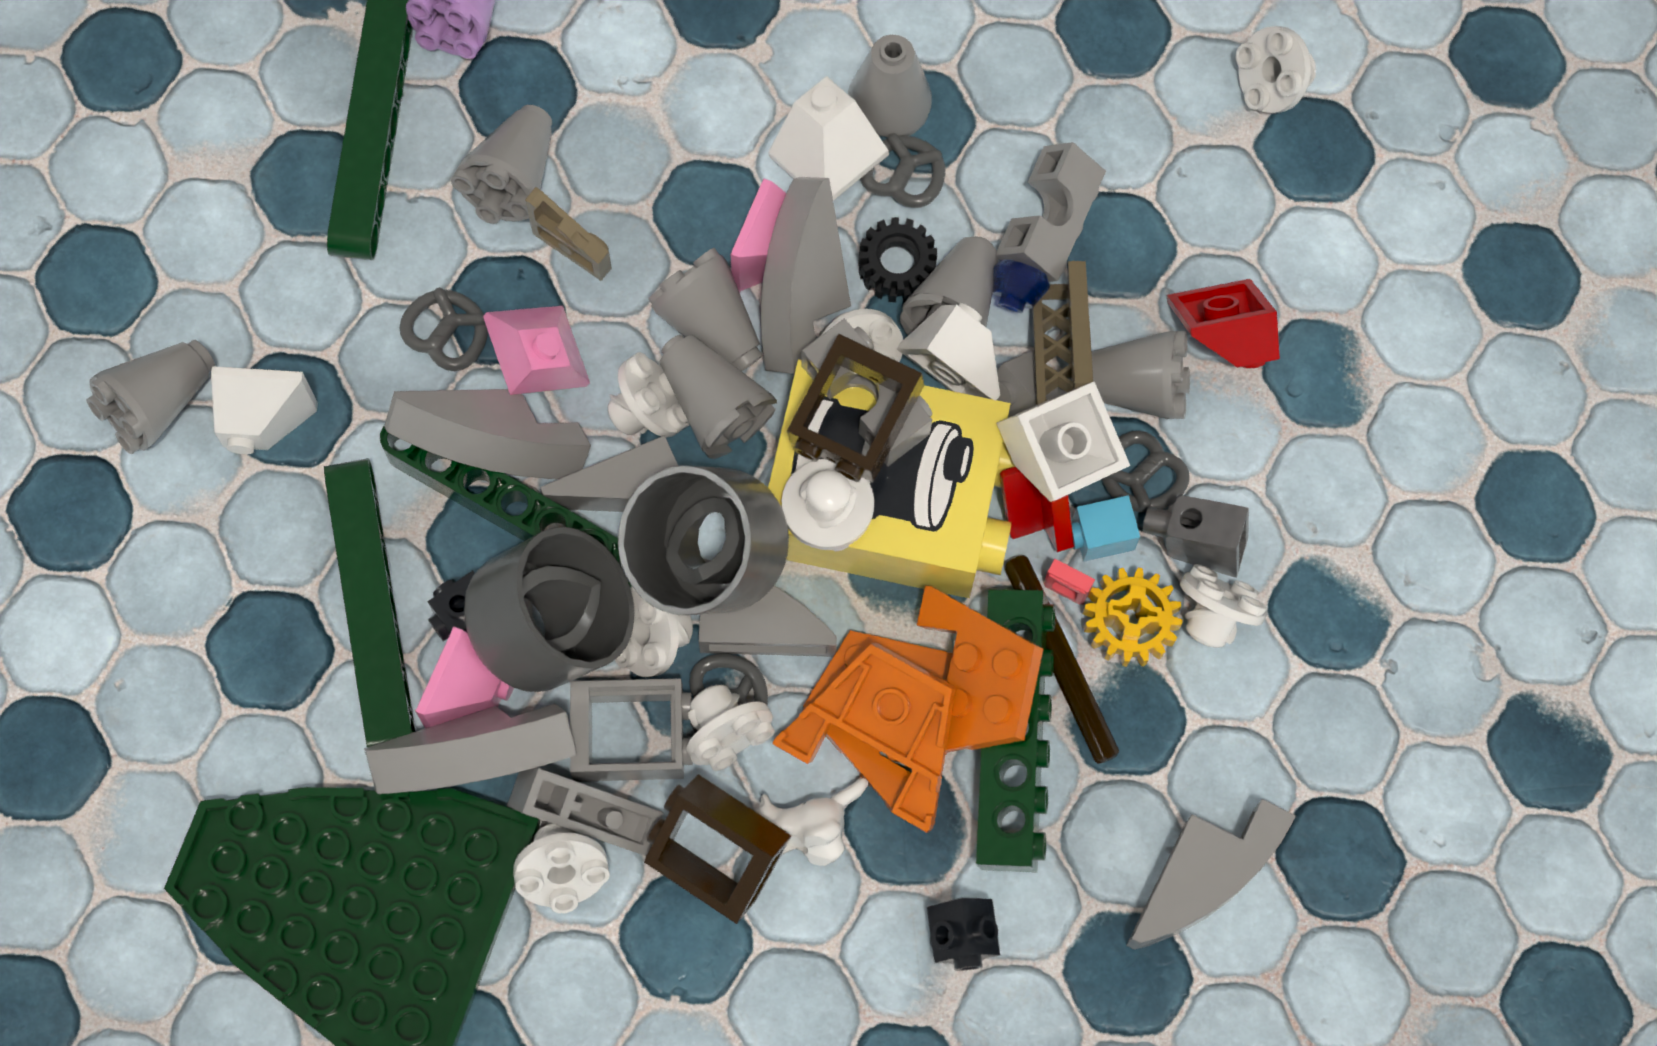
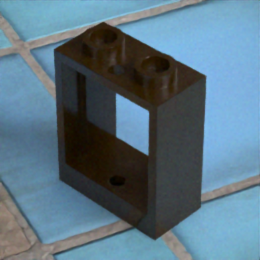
[787,334,924,483]
[644,774,792,924]

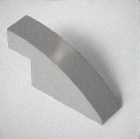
[761,177,851,374]
[384,389,591,479]
[699,559,837,657]
[364,704,577,794]
[1126,799,1296,950]

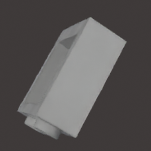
[570,679,693,782]

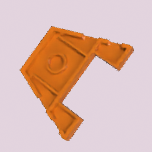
[888,586,1043,763]
[803,630,953,816]
[772,643,956,833]

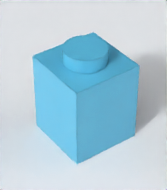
[1071,495,1140,562]

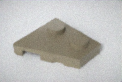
[525,187,612,281]

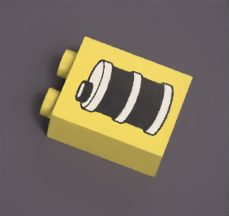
[768,359,1015,599]

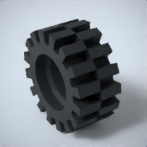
[858,217,937,303]

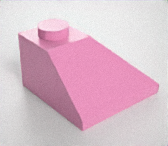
[731,178,786,291]
[483,306,590,395]
[415,627,514,729]

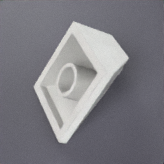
[768,76,889,201]
[897,303,1000,400]
[211,366,318,454]
[996,382,1130,502]

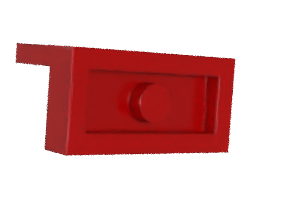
[1000,466,1074,553]

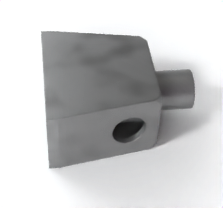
[1143,495,1249,578]

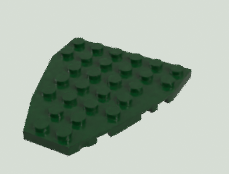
[164,787,541,1046]

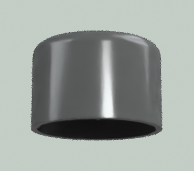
[618,466,789,615]
[464,527,634,692]

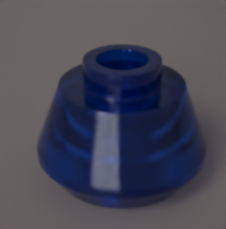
[993,259,1050,313]

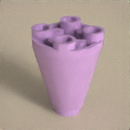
[406,0,495,59]

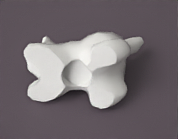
[752,778,868,866]

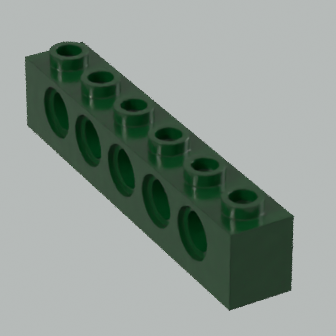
[976,590,1055,872]

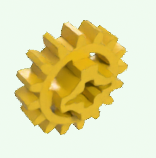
[1082,567,1183,667]

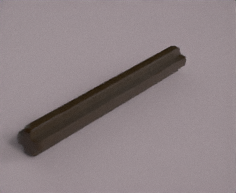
[1005,555,1119,764]

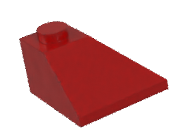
[1167,279,1280,368]

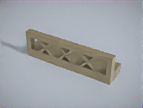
[1032,261,1093,405]

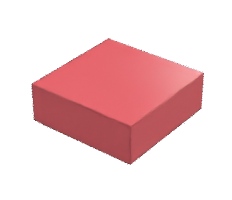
[1044,559,1095,605]

